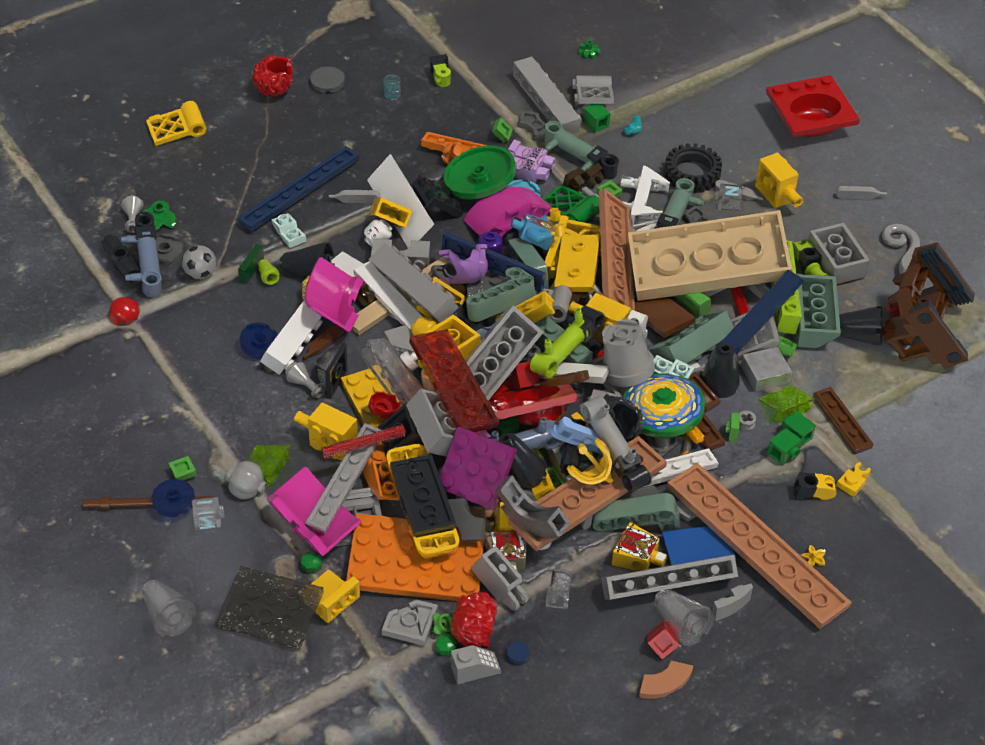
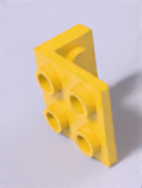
[298,570,360,623]

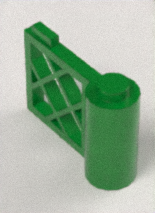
[542,184,600,223]

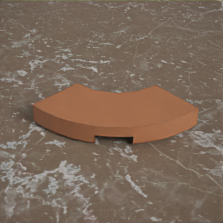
[639,661,693,699]

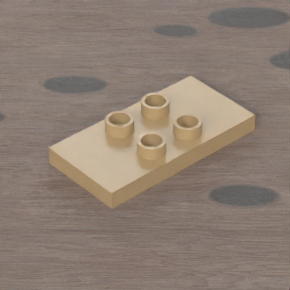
[628,210,792,301]

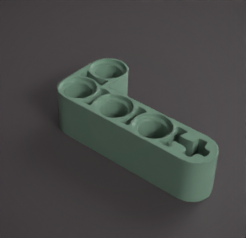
[506,238,549,289]
[466,267,535,322]
[593,493,680,532]

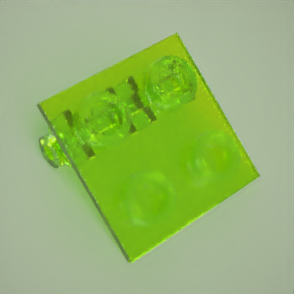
[758,385,815,422]
[247,445,290,485]

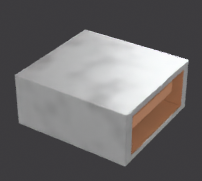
[741,346,792,392]

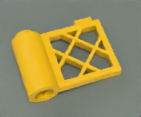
[146,101,207,146]

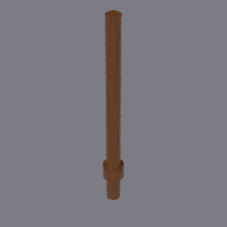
[83,496,214,510]

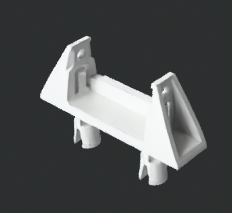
[620,166,670,228]

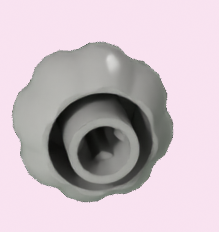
[226,461,267,500]

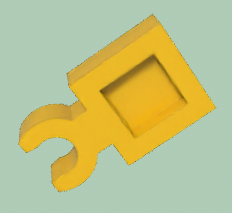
[836,462,871,497]

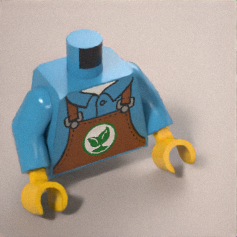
[510,208,565,251]

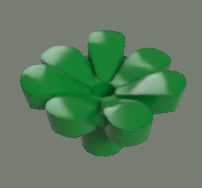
[578,40,600,59]

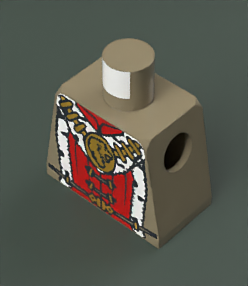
[485,530,526,572]

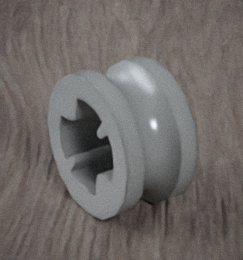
[739,411,756,431]

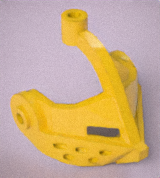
[567,438,613,484]

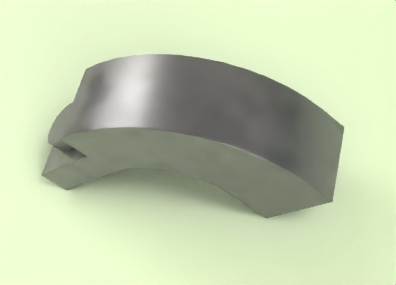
[495,475,570,538]

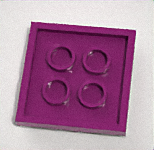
[440,426,517,510]

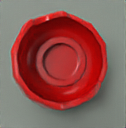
[108,297,140,326]
[368,392,402,420]

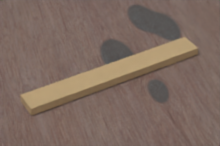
[352,256,450,335]

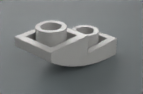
[712,583,753,621]

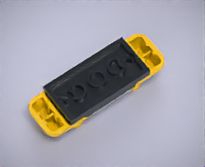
[386,444,459,558]

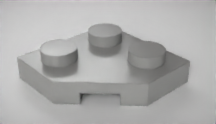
[382,600,438,646]

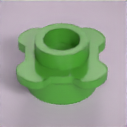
[432,613,452,635]

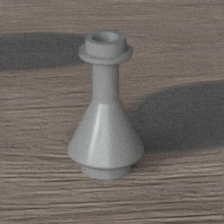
[121,195,144,233]
[285,362,326,398]

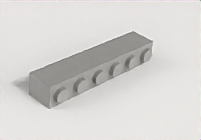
[513,57,582,134]
[369,243,459,322]
[601,555,738,600]

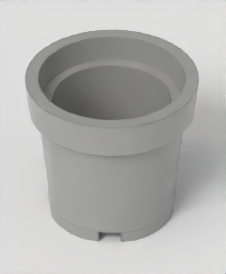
[602,319,655,387]

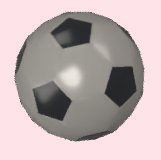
[182,245,217,279]

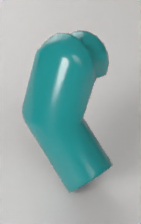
[624,116,642,135]

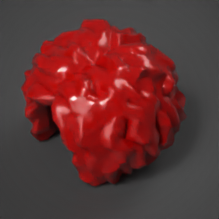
[252,55,293,98]
[450,592,497,648]

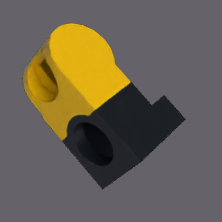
[794,472,836,500]

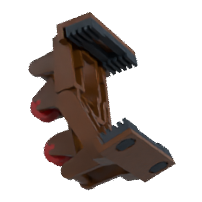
[882,242,975,370]

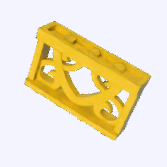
[545,215,601,281]

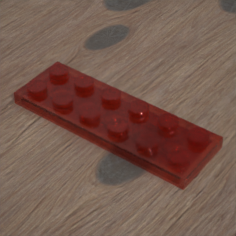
[409,329,500,432]

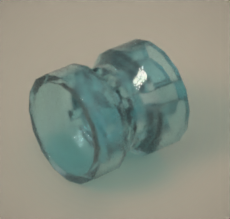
[384,75,401,99]

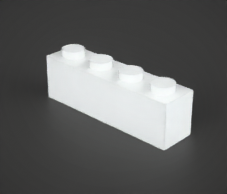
[260,300,323,375]

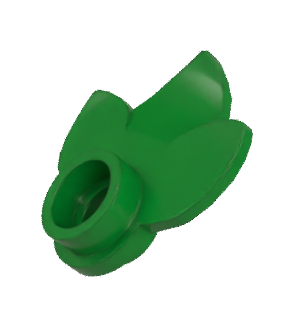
[142,200,176,231]

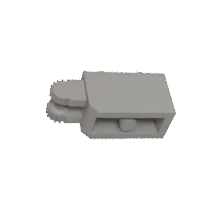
[471,546,529,611]

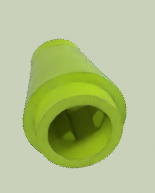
[258,259,280,285]

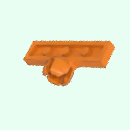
[421,132,487,164]

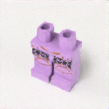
[508,140,555,184]

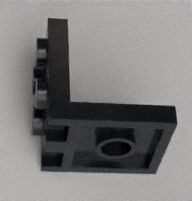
[410,175,464,218]

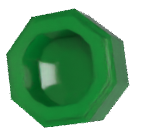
[301,552,322,573]
[435,633,457,657]

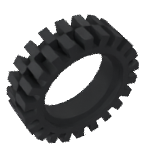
[664,143,722,193]

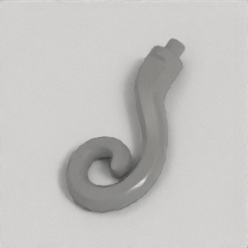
[882,224,920,274]

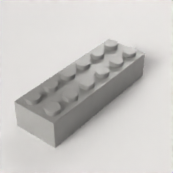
[438,305,543,425]

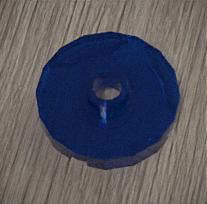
[239,322,278,359]
[152,479,195,517]

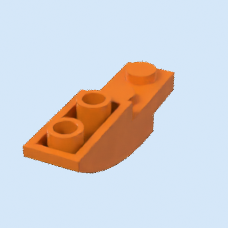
[363,441,399,500]

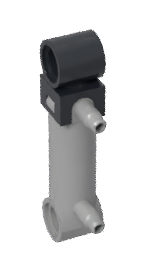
[580,396,651,493]

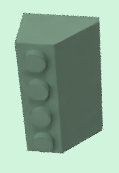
[797,274,841,348]
[648,310,734,364]

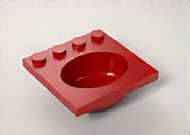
[766,75,860,137]
[487,384,578,426]

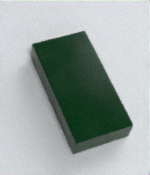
[238,244,264,284]

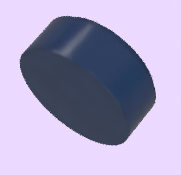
[507,641,530,665]

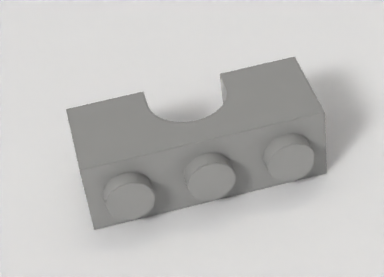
[371,239,430,270]

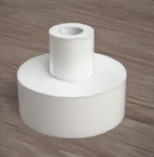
[400,350,421,371]

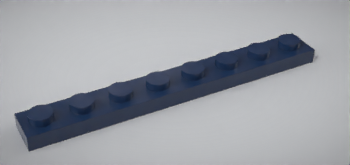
[238,146,359,232]

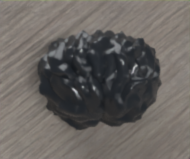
[603,394,644,442]

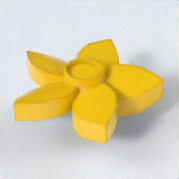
[800,545,826,567]

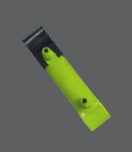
[530,306,605,379]

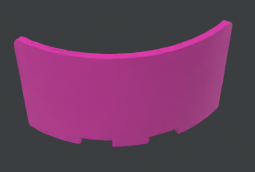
[464,187,552,238]
[305,258,364,332]
[266,467,361,556]

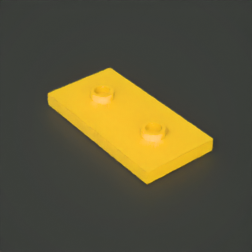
[554,235,601,292]

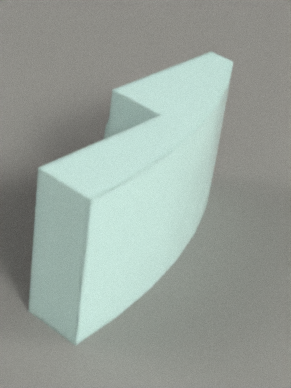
[271,214,307,248]
[653,355,694,379]

